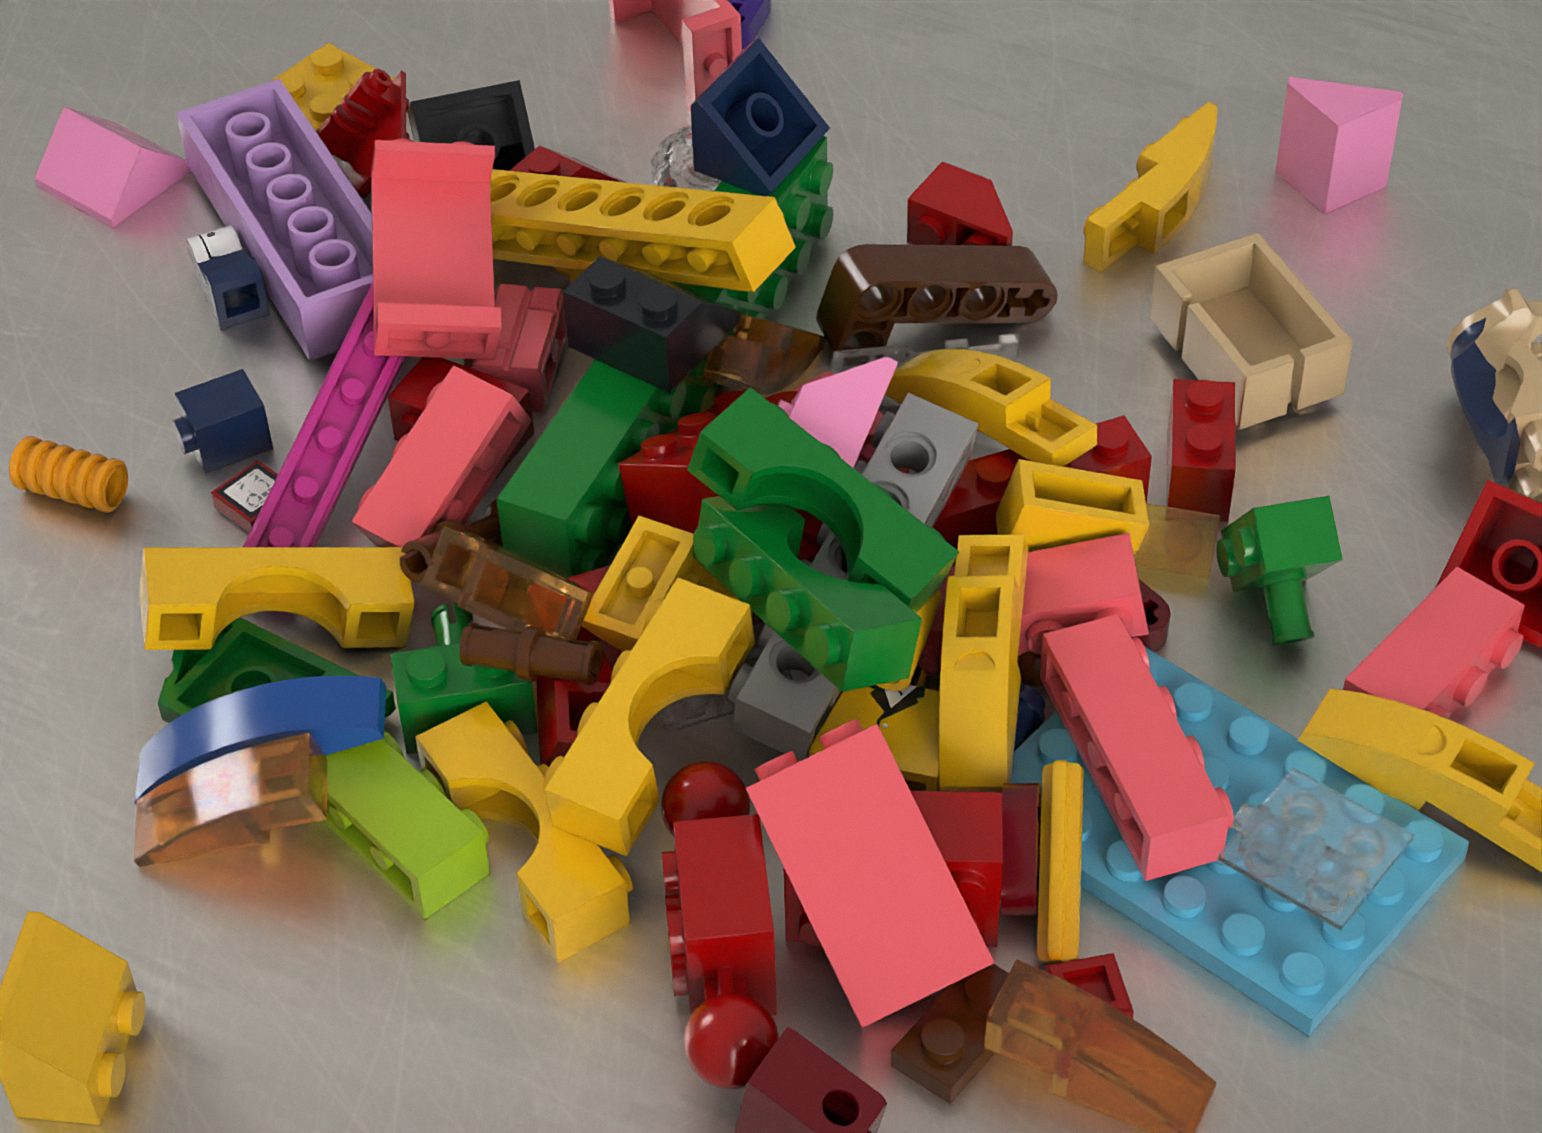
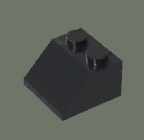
[407,80,535,171]
[563,256,740,393]

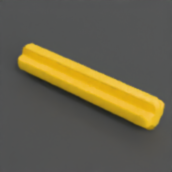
[1037,760,1084,965]

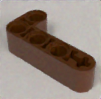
[816,244,1058,369]

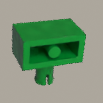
[1216,496,1343,645]
[390,602,538,755]

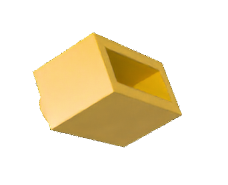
[995,459,1149,557]

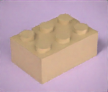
[1150,232,1353,430]

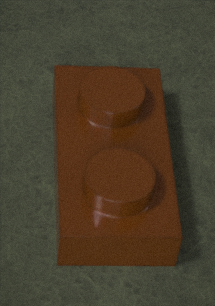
[891,964,1037,1104]

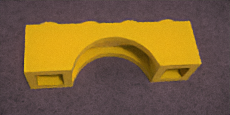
[139,547,415,650]
[543,577,755,857]
[415,701,633,962]

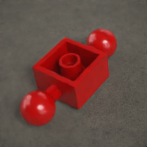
[661,761,779,1090]

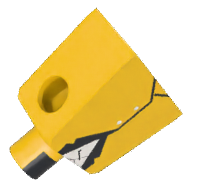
[809,665,940,791]

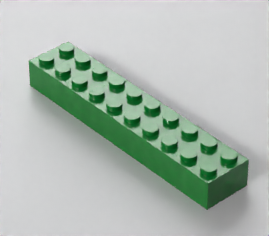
[496,136,834,595]

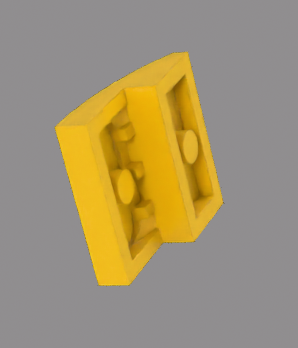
[580,516,741,652]

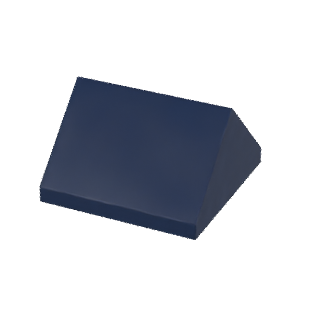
[690,37,830,196]

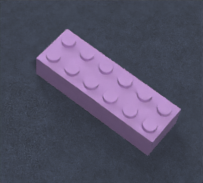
[176,79,373,361]

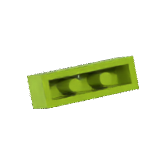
[291,731,490,920]

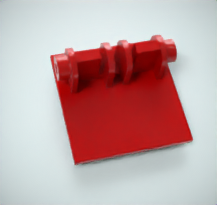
[316,68,409,199]

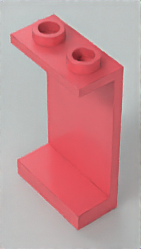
[609,0,742,112]
[371,139,502,359]
[746,719,995,1028]

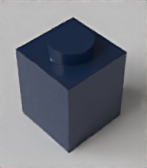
[171,369,273,473]

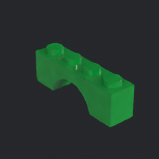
[687,387,959,613]
[693,496,922,692]

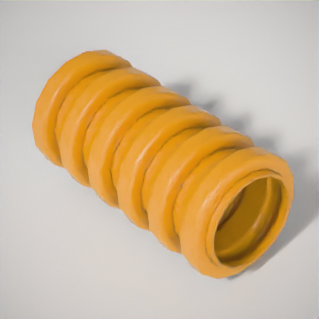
[9,436,128,513]

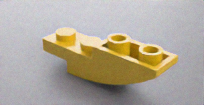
[1083,102,1218,272]
[885,349,1097,467]
[939,534,1028,793]
[1298,688,1542,872]

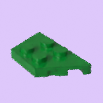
[158,617,396,773]

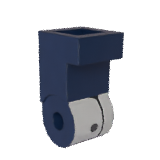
[186,225,270,330]

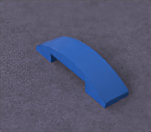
[134,676,386,810]

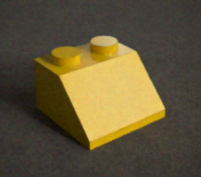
[0,911,145,1125]

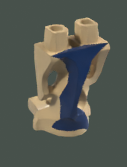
[1446,288,1542,503]

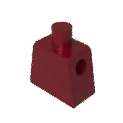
[734,1026,887,1133]

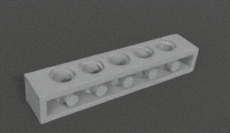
[728,393,979,761]

